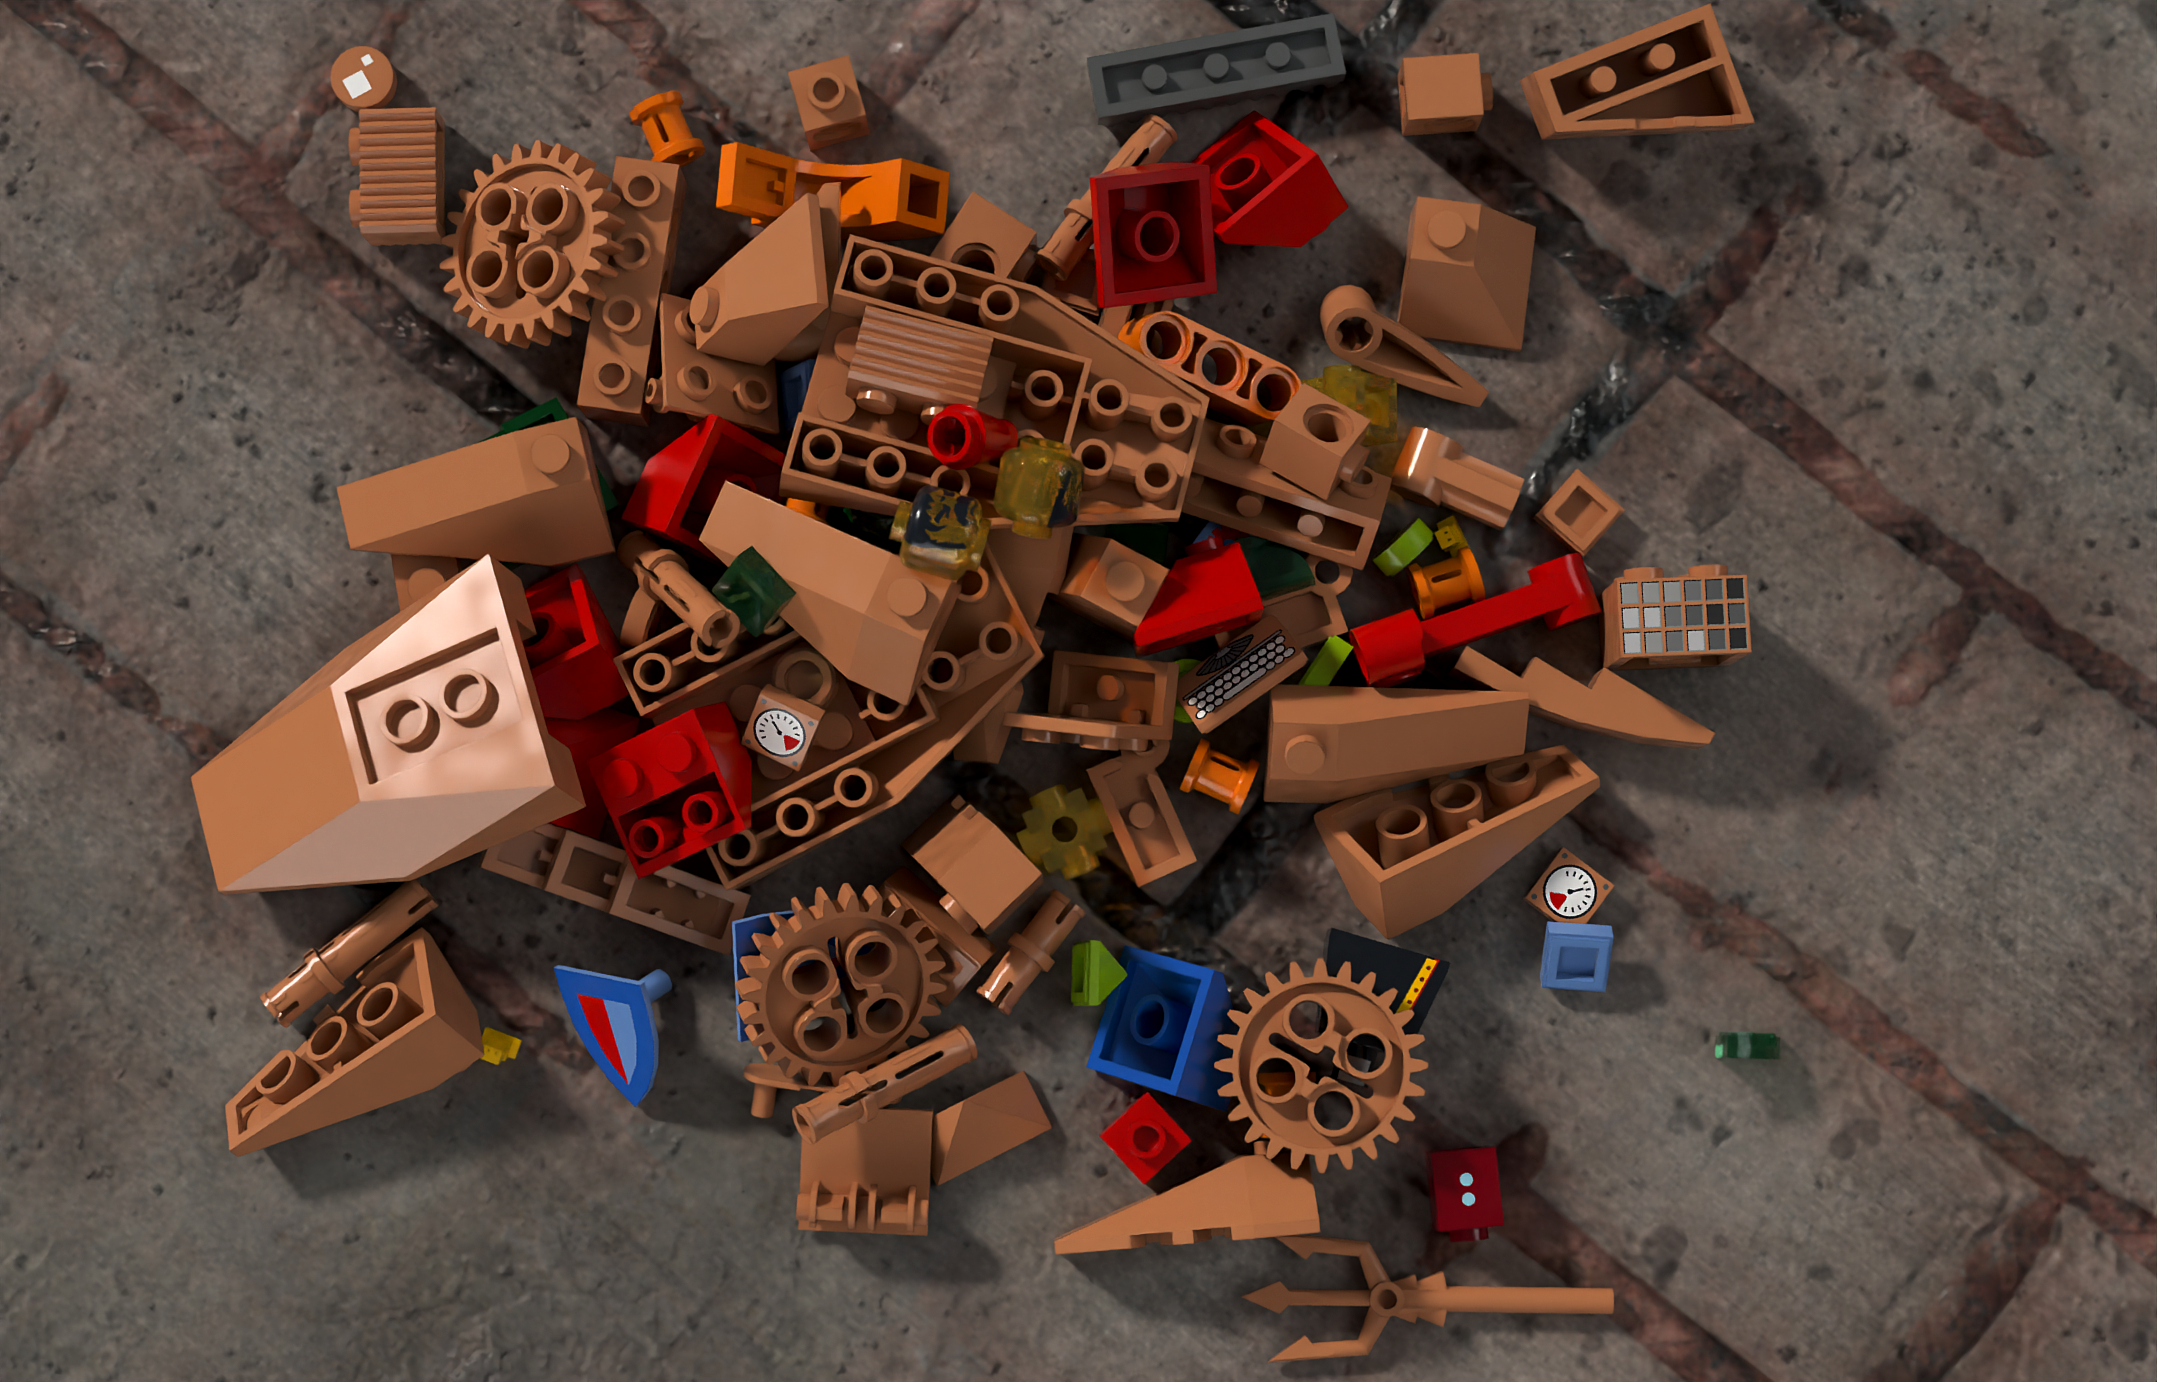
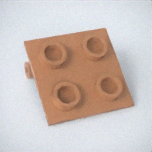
[644,293,779,435]
[796,1105,933,1236]

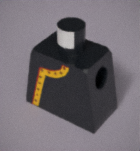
[1315,928,1450,1088]

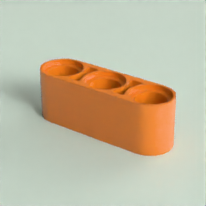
[1118,310,1302,426]

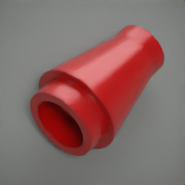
[927,403,1018,470]

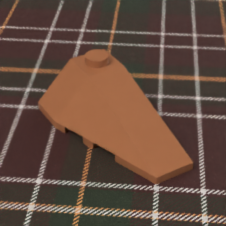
[1264,684,1530,804]
[1314,745,1600,940]

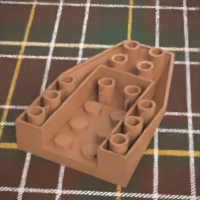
[778,234,1210,530]
[613,540,1045,890]
[191,554,586,895]

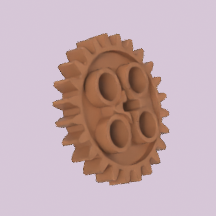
[440,140,626,349]
[735,883,946,1087]
[1214,958,1428,1173]

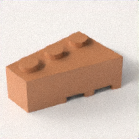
[901,792,1043,936]

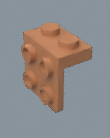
[1003,650,1179,751]

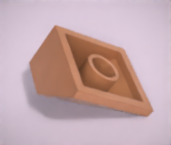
[690,192,829,367]
[1397,196,1536,352]

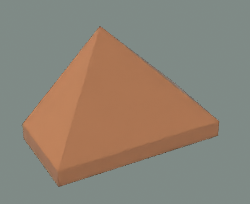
[930,1070,1052,1186]

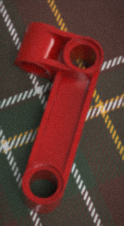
[1347,552,1602,688]

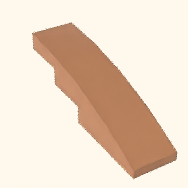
[1447,646,1715,749]
[478,823,751,956]

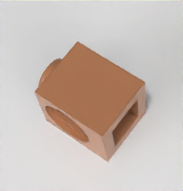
[1397,53,1493,136]
[788,55,870,151]
[1259,383,1371,500]

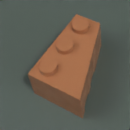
[1520,3,1755,140]

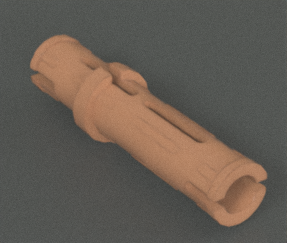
[1034,113,1178,281]
[617,530,740,648]
[260,878,439,1028]
[792,1023,977,1145]

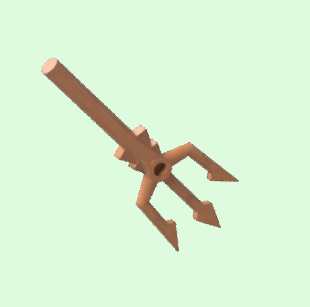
[1241,1234,1614,1363]

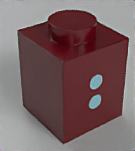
[1424,1145,1504,1242]

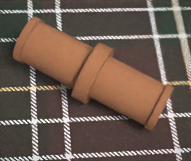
[976,889,1086,1016]

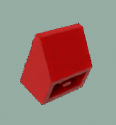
[586,701,751,879]

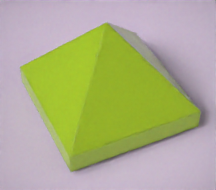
[1071,940,1128,1006]

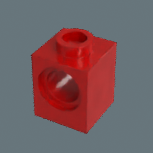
[1099,1091,1192,1185]

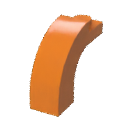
[716,142,950,241]

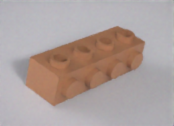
[1181,418,1392,570]

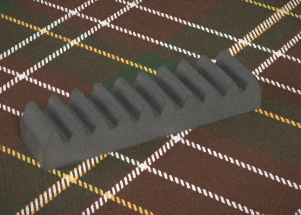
[1087,13,1346,128]

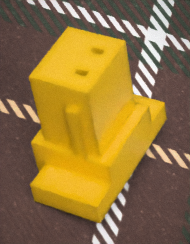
[1434,515,1470,557]
[480,1027,522,1065]

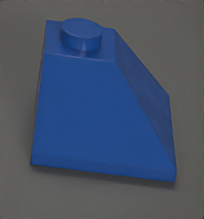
[1086,945,1239,1112]

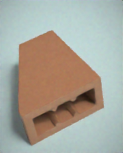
[1046,532,1169,644]

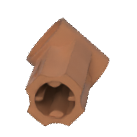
[1389,426,1525,531]

